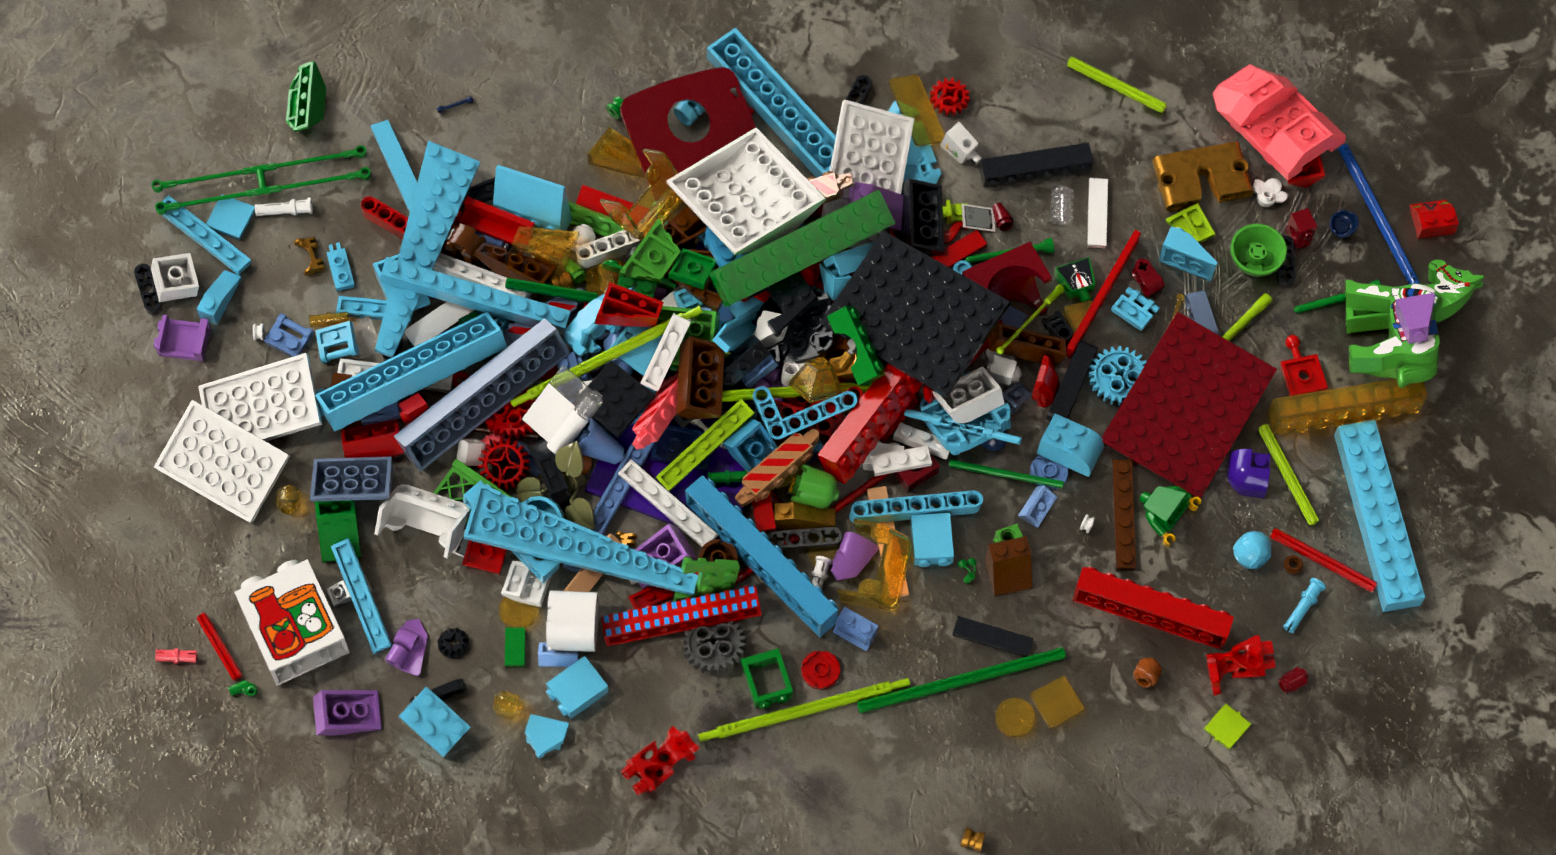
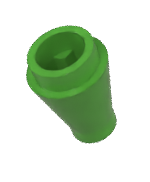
[562,257,587,284]

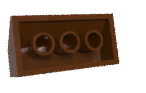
[676,336,724,420]

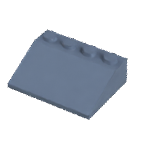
[310,457,394,502]

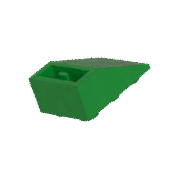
[315,500,361,563]

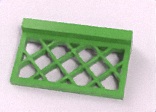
[433,459,512,524]

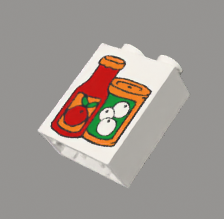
[234,559,350,686]

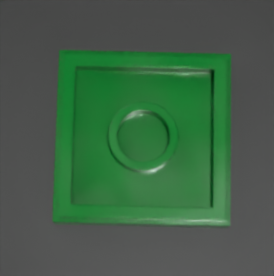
[668,248,717,290]

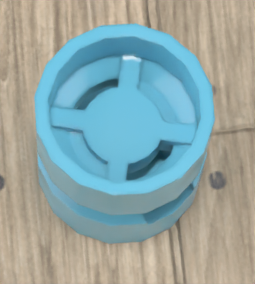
[673,101,705,126]

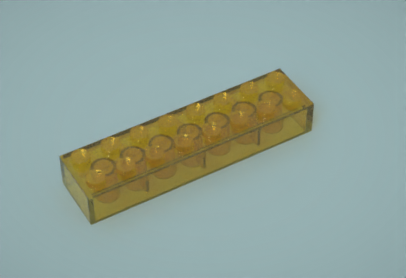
[1267,379,1428,435]

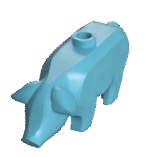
[563,287,636,356]

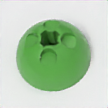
[1230,224,1287,277]

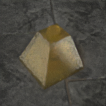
[789,357,842,403]

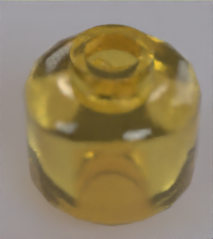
[276,485,302,515]
[492,691,523,719]

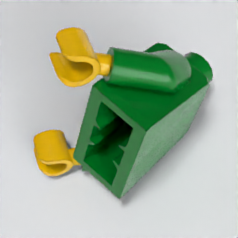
[1140,486,1201,547]

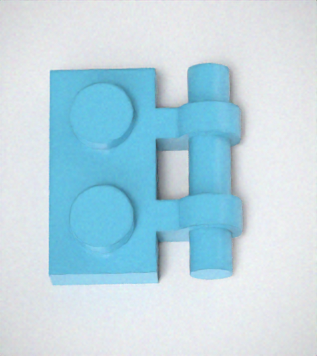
[1111,287,1160,332]

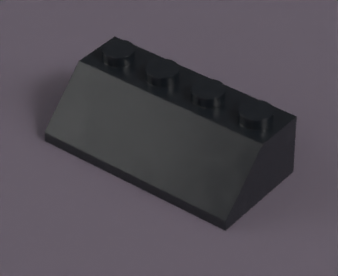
[900,178,944,256]

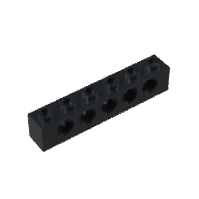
[673,334,771,429]

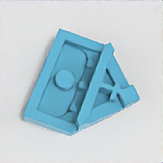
[525,714,569,759]

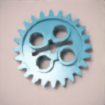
[1088,346,1147,406]

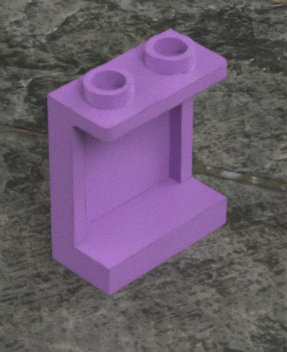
[154,314,211,361]

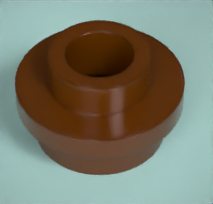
[1283,555,1303,574]

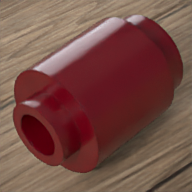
[1278,667,1309,694]

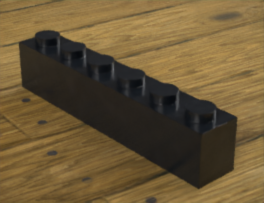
[979,142,1094,188]

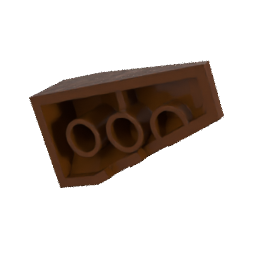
[474,242,557,301]

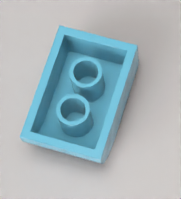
[1036,413,1104,477]

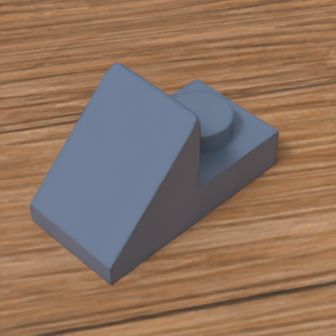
[1002,382,1032,415]

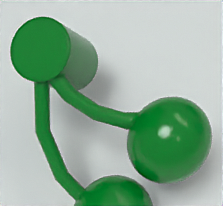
[957,558,977,584]

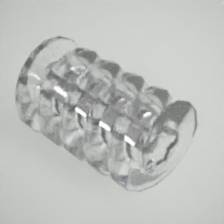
[1050,185,1074,227]

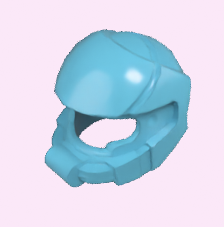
[1233,531,1272,571]

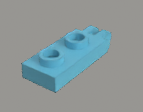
[326,242,355,292]

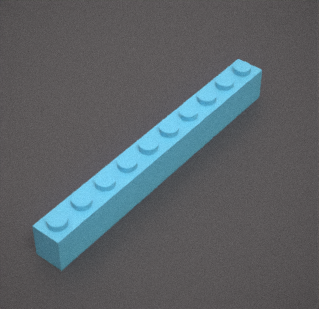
[381,257,570,336]

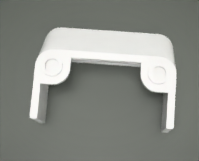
[375,484,470,558]

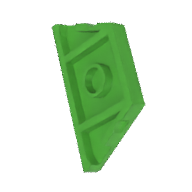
[619,219,681,282]

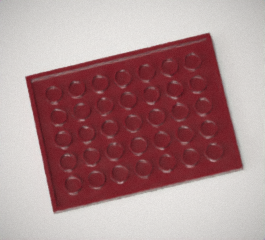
[1102,311,1277,499]

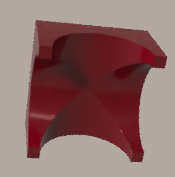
[962,242,1052,316]

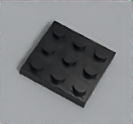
[573,361,655,438]

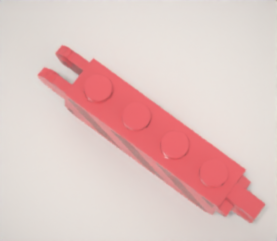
[632,369,679,450]

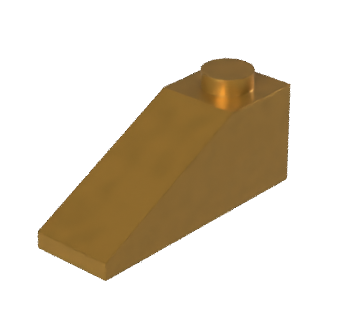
[775,502,836,531]

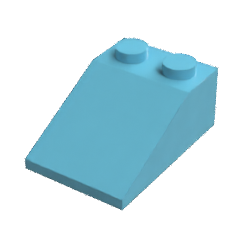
[1159,226,1217,282]

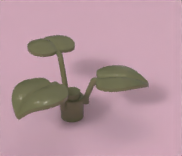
[516,441,596,530]

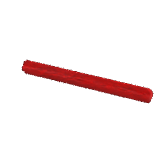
[1270,528,1377,592]

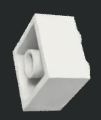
[151,253,199,302]

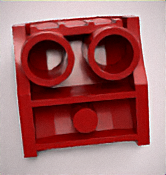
[1031,355,1060,408]

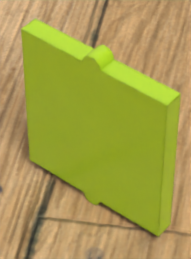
[1204,703,1251,750]

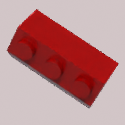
[341,419,404,458]

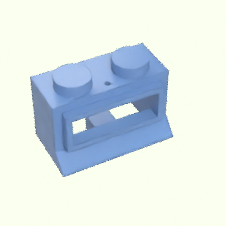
[833,606,878,651]

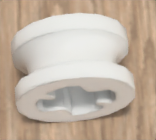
[253,324,264,341]
[1079,514,1096,533]

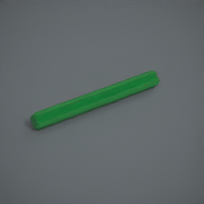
[505,278,598,303]

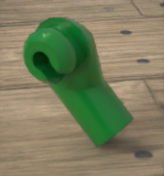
[228,680,258,696]

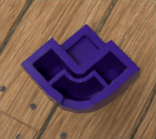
[1227,449,1270,499]

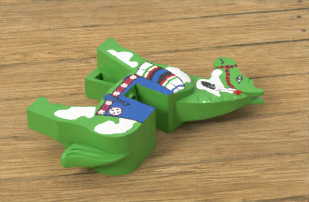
[1345,260,1484,388]

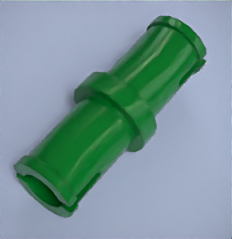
[708,470,747,485]

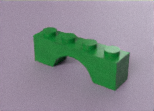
[827,306,885,386]

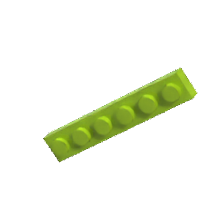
[656,399,755,492]

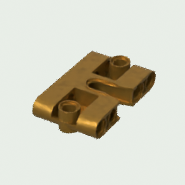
[1152,142,1254,211]

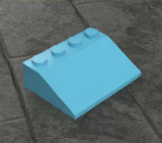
[493,165,572,237]

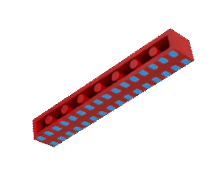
[601,586,762,646]

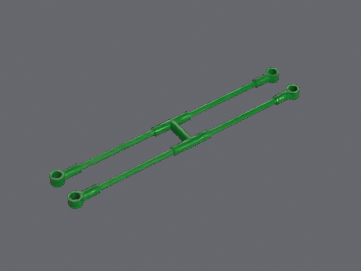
[151,145,371,215]

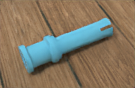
[1283,578,1326,634]

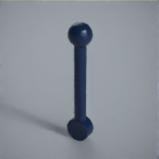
[437,96,474,113]

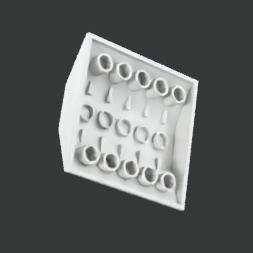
[666,128,825,255]

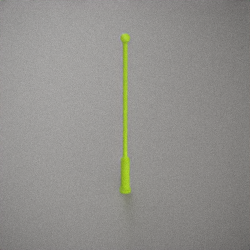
[996,284,1065,354]

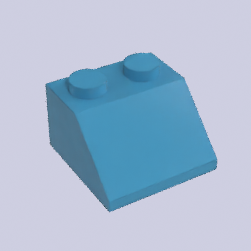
[723,418,778,472]

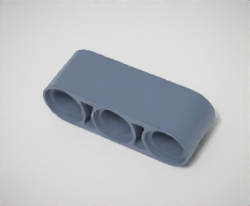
[1185,290,1219,335]

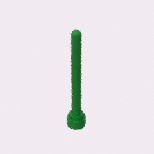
[965,238,1054,264]
[1294,280,1381,313]

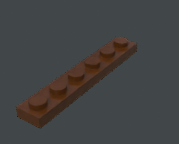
[1112,459,1136,571]

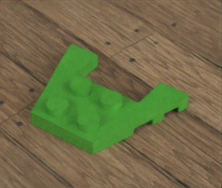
[673,557,740,602]

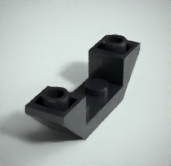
[527,439,572,514]

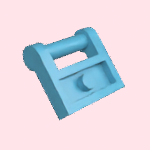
[315,321,359,364]

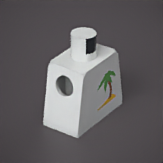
[940,122,982,166]

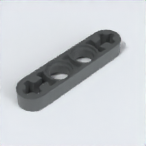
[768,527,842,550]

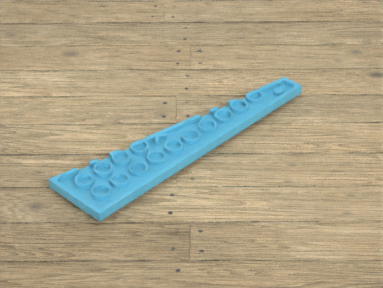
[375,141,480,358]
[464,483,698,596]

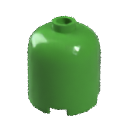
[791,464,840,509]

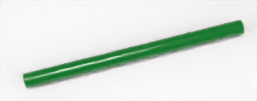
[949,460,1064,489]

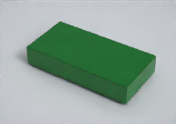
[504,628,525,667]

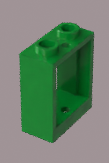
[741,648,793,709]

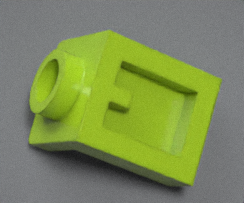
[943,200,968,224]

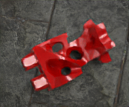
[1206,635,1276,696]
[621,726,700,795]

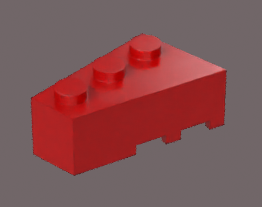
[594,282,664,328]

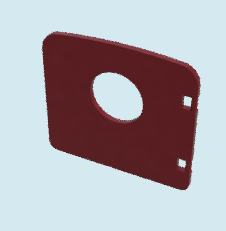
[620,67,756,203]

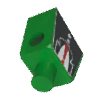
[1054,257,1096,305]

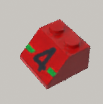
[1410,200,1459,239]

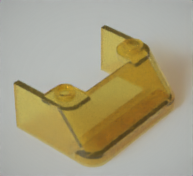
[599,148,683,240]
[837,519,912,611]

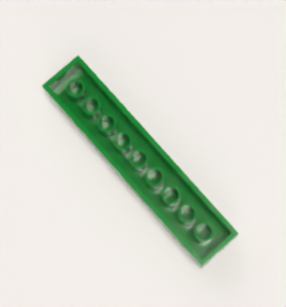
[709,190,896,307]

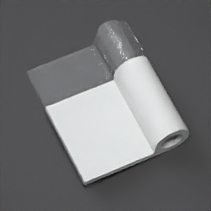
[522,365,603,454]

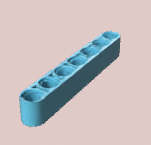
[849,490,983,525]

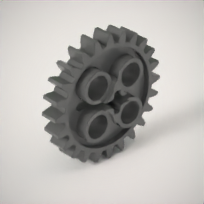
[682,621,746,675]

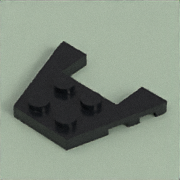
[747,272,817,337]

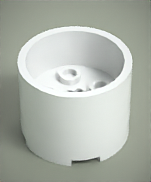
[546,590,599,652]

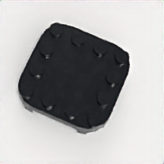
[756,286,837,368]

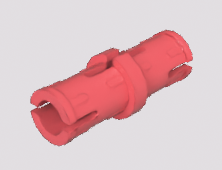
[155,648,197,664]

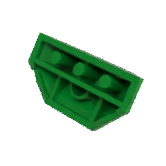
[286,61,326,132]

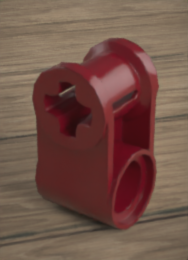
[1132,259,1165,297]

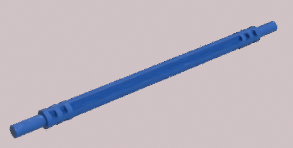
[1338,143,1421,284]

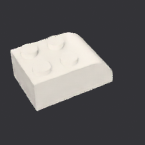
[933,366,1004,423]

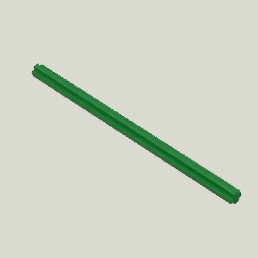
[857,647,1066,713]

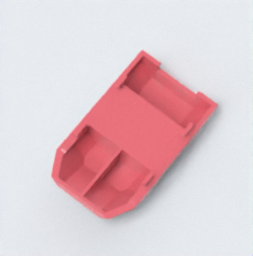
[1213,65,1346,181]

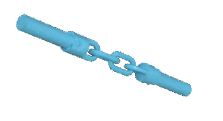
[904,409,1022,445]

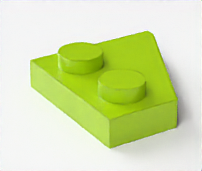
[1166,203,1215,244]

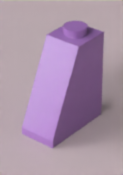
[1395,293,1435,344]

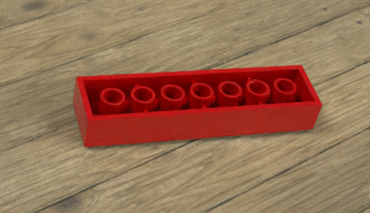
[817,364,922,485]
[1072,567,1234,651]

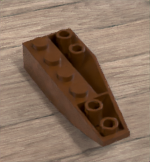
[663,205,707,247]

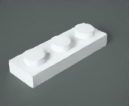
[893,423,950,460]
[871,445,932,476]

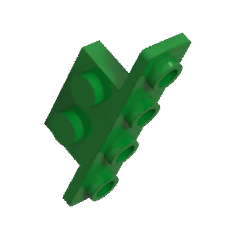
[602,260,677,298]

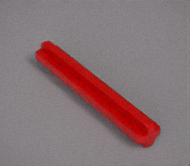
[197,613,242,681]

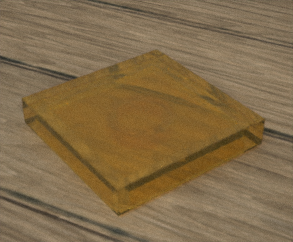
[1029,676,1084,729]

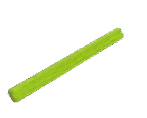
[1067,57,1167,113]
[1258,424,1319,526]

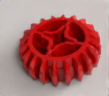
[478,438,530,490]

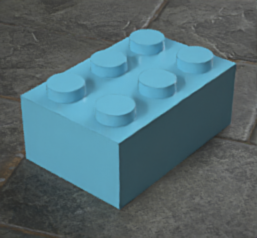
[398,687,470,757]

